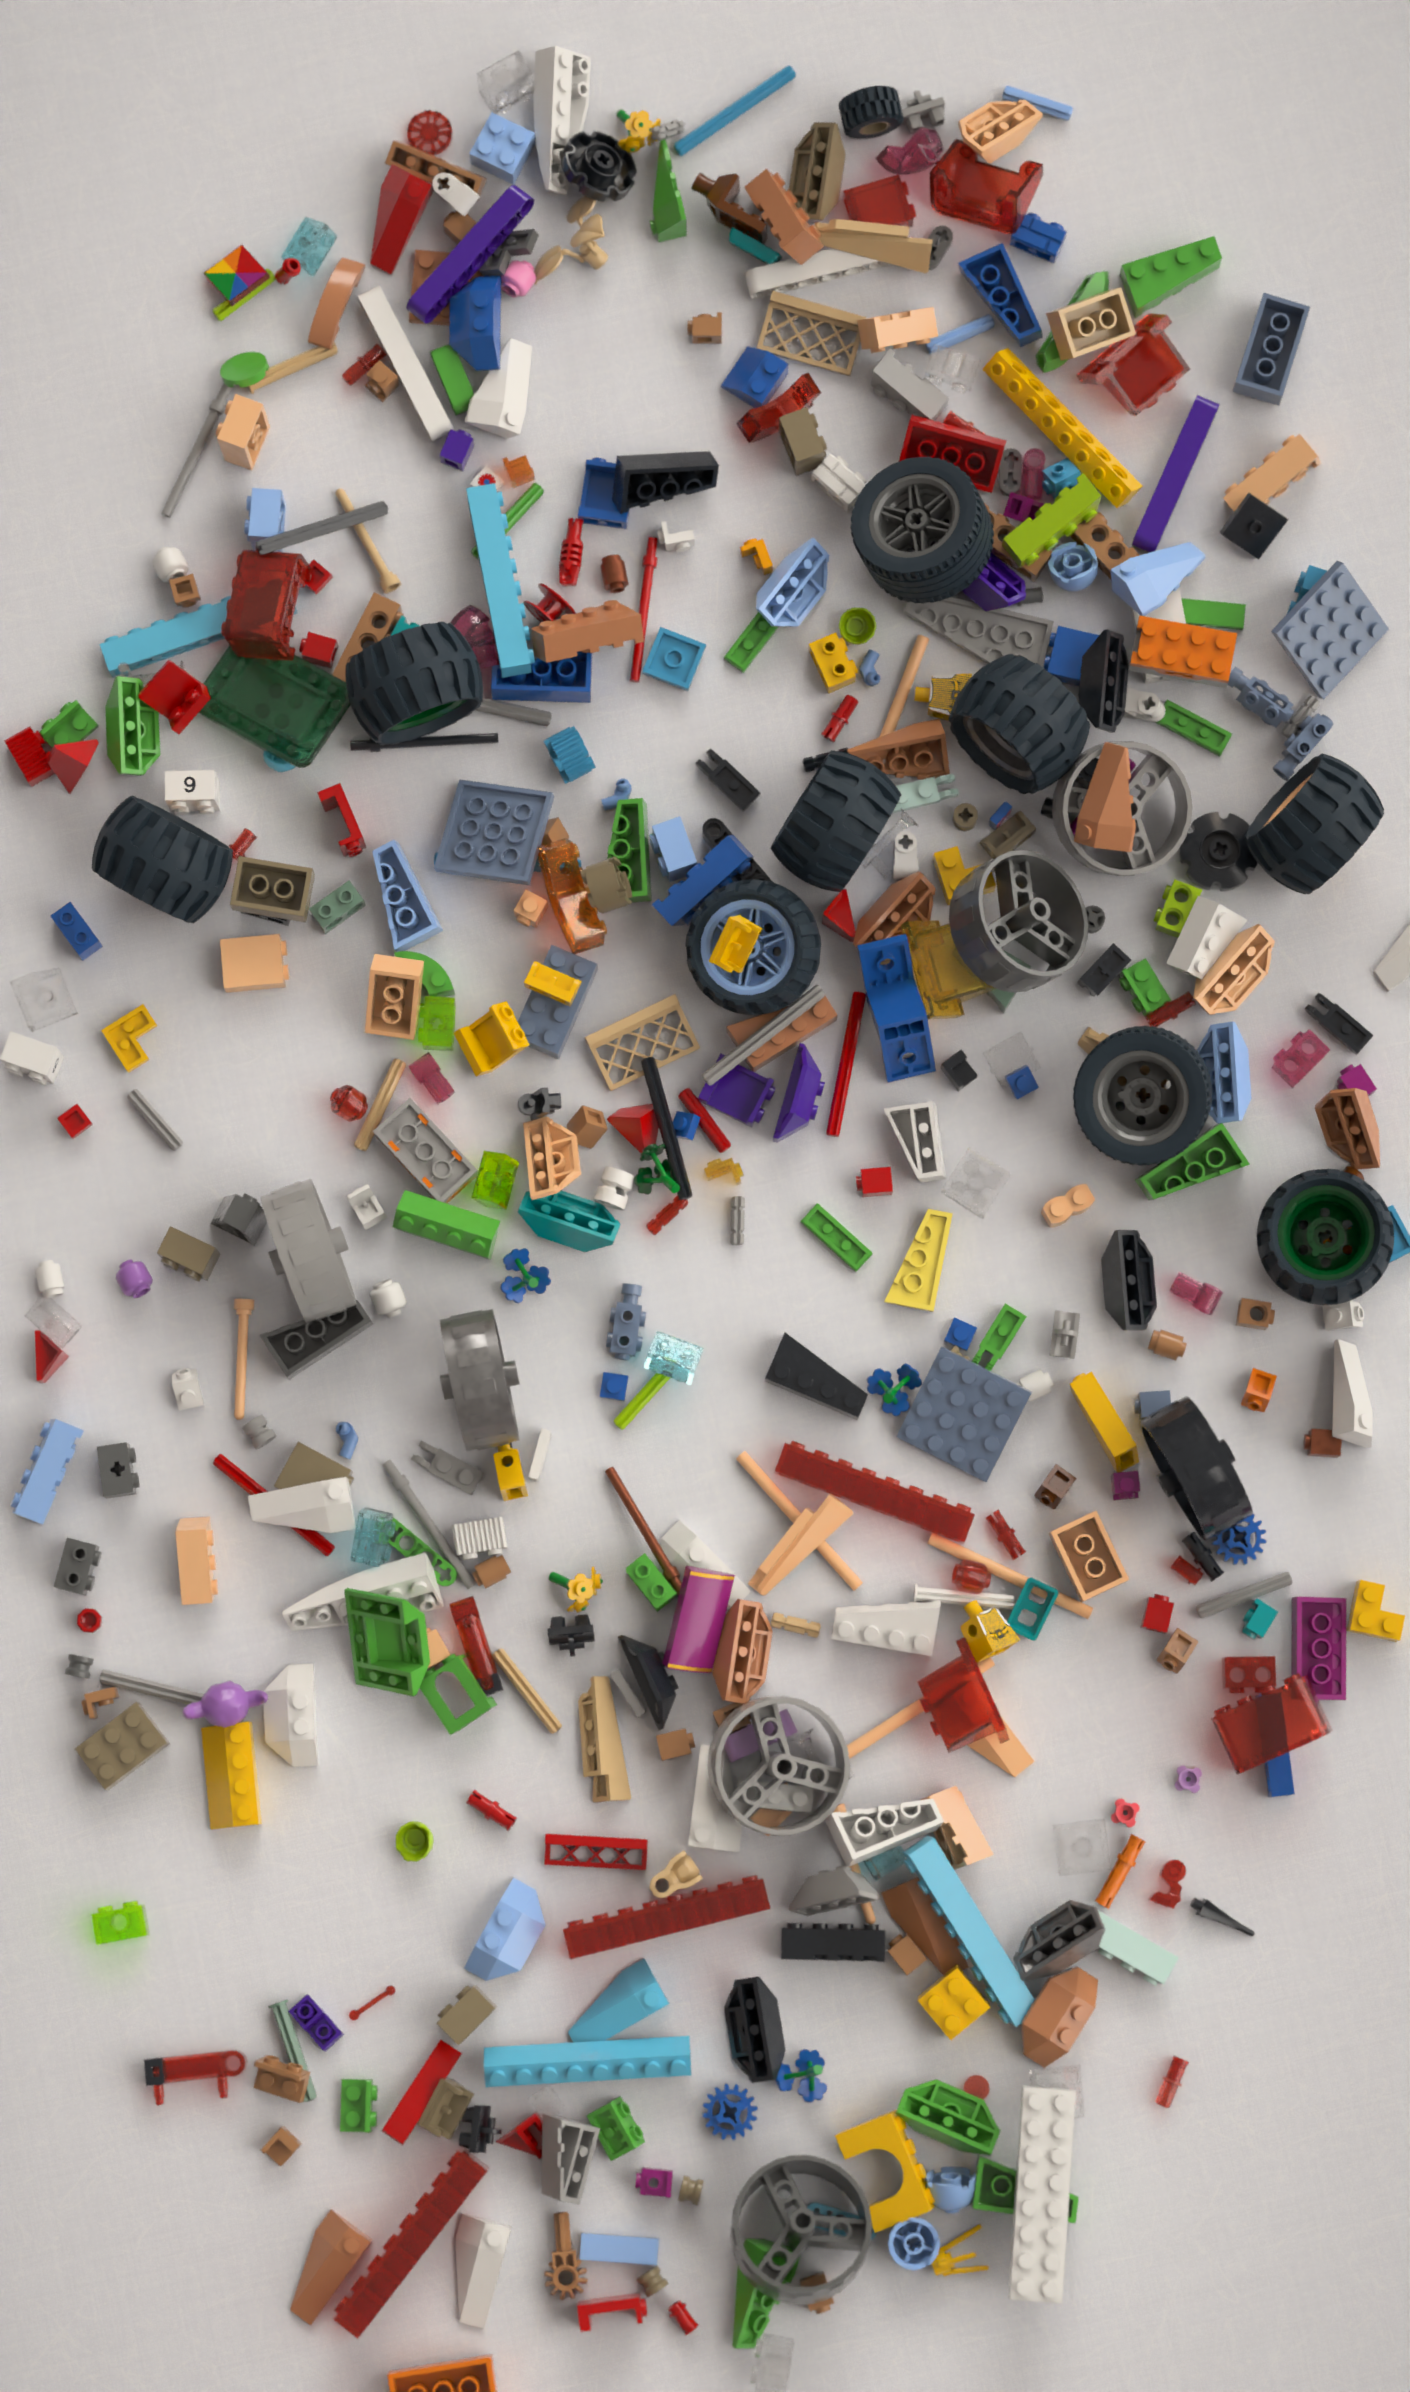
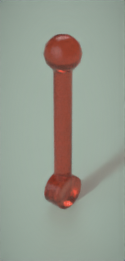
[349,1985,396,2020]

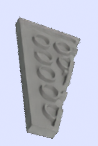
[904,597,1054,667]

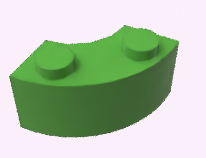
[394,951,455,1000]

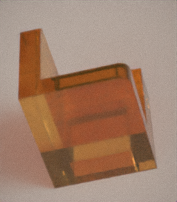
[502,455,535,489]

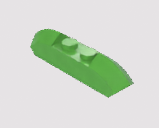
[1035,271,1109,373]

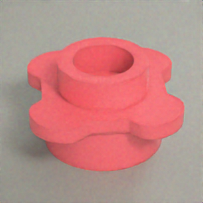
[1111,1799,1140,1827]

